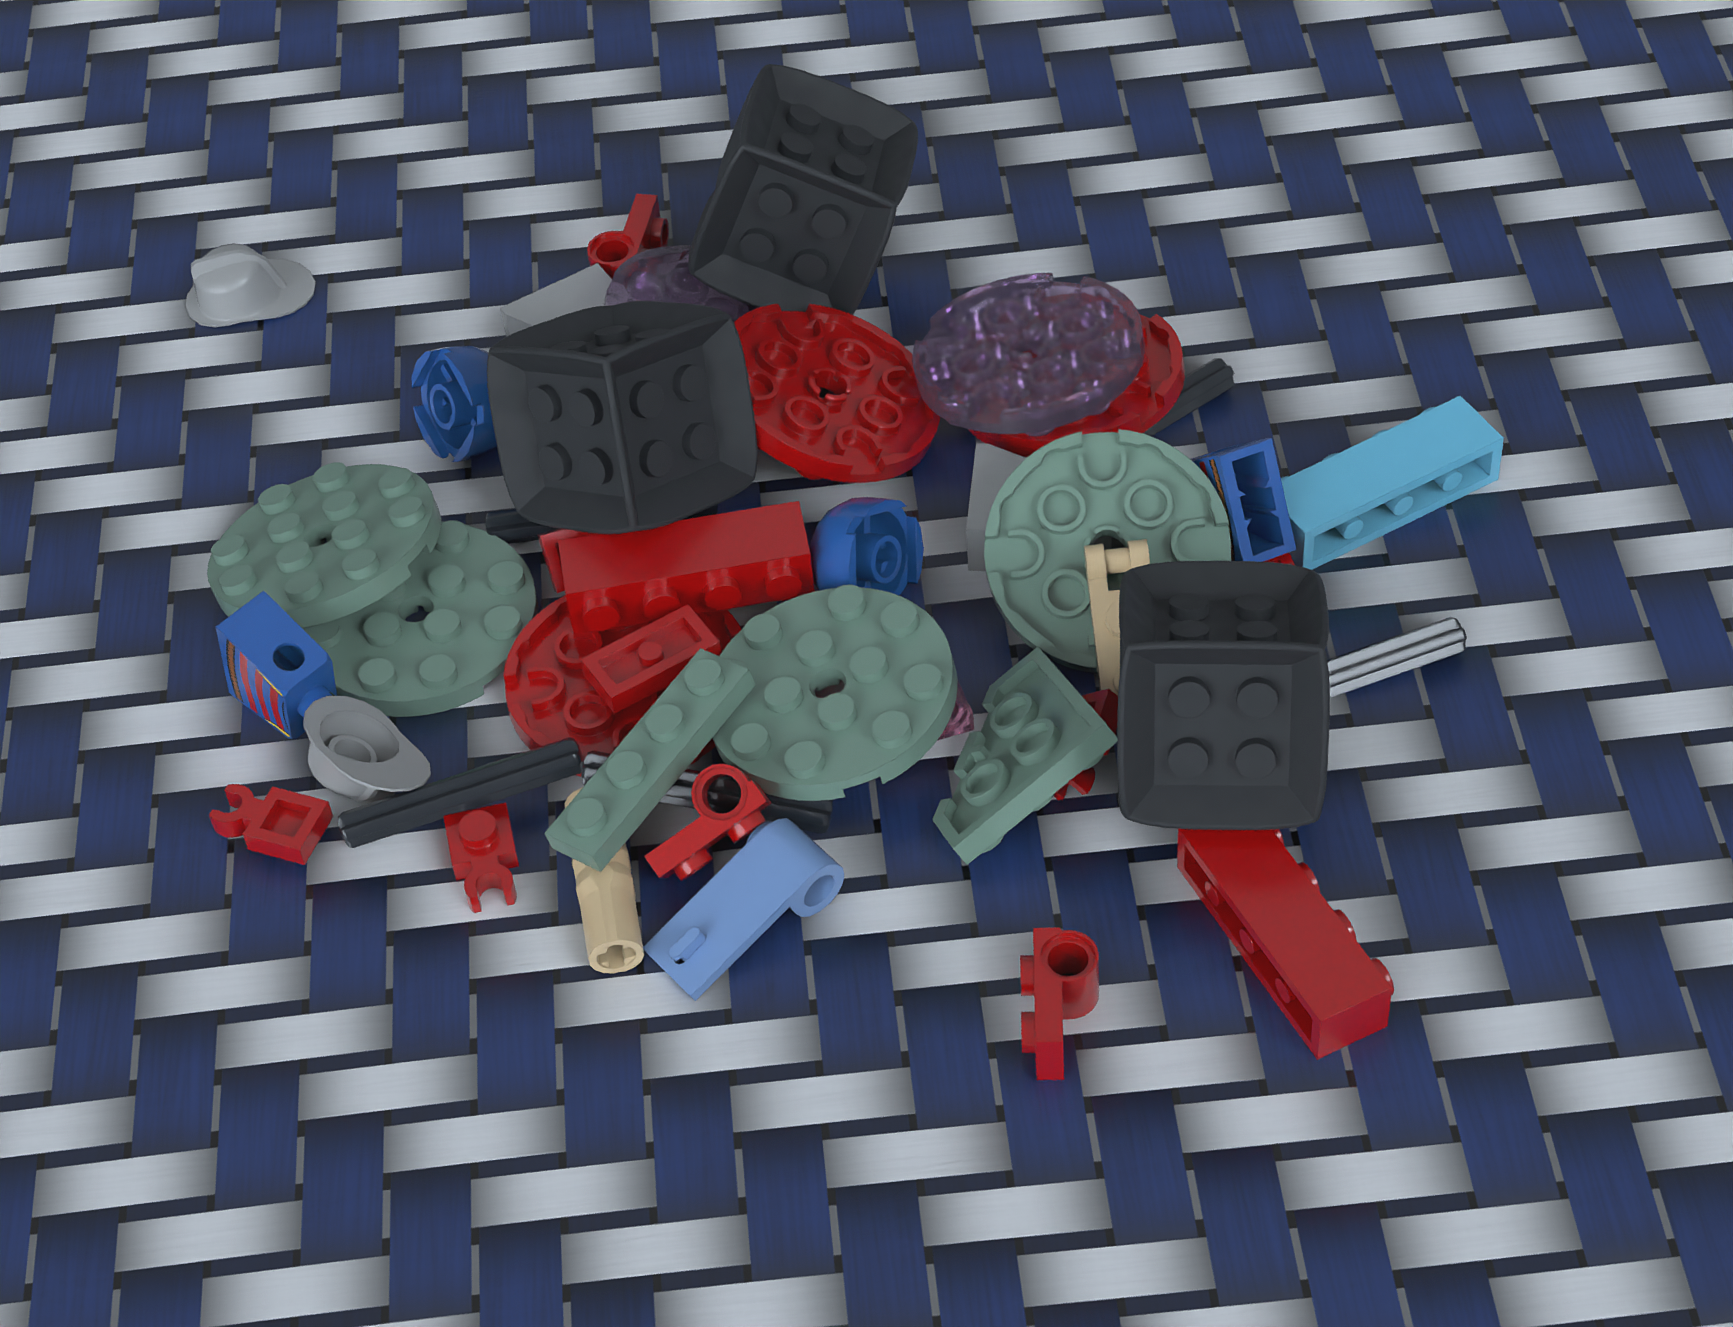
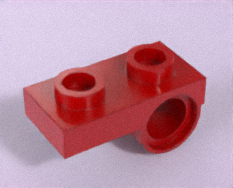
[587,194,669,302]
[644,764,772,881]
[1020,927,1099,1080]

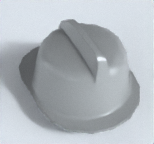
[185,243,316,328]
[303,696,431,801]

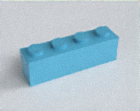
[1281,396,1504,570]

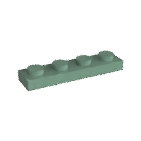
[544,648,756,872]

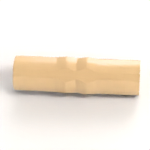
[565,787,644,974]

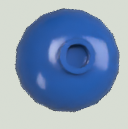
[411,346,497,462]
[810,497,924,596]

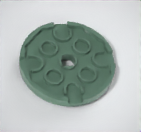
[984,429,1231,673]
[207,462,441,628]
[302,520,539,717]
[712,585,958,801]

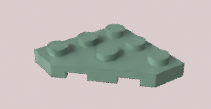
[932,647,1117,865]

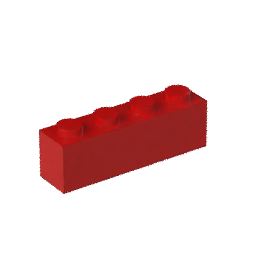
[558,501,815,635]
[1177,829,1394,1060]

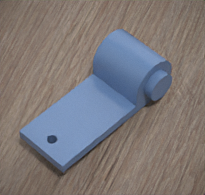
[643,818,845,1001]

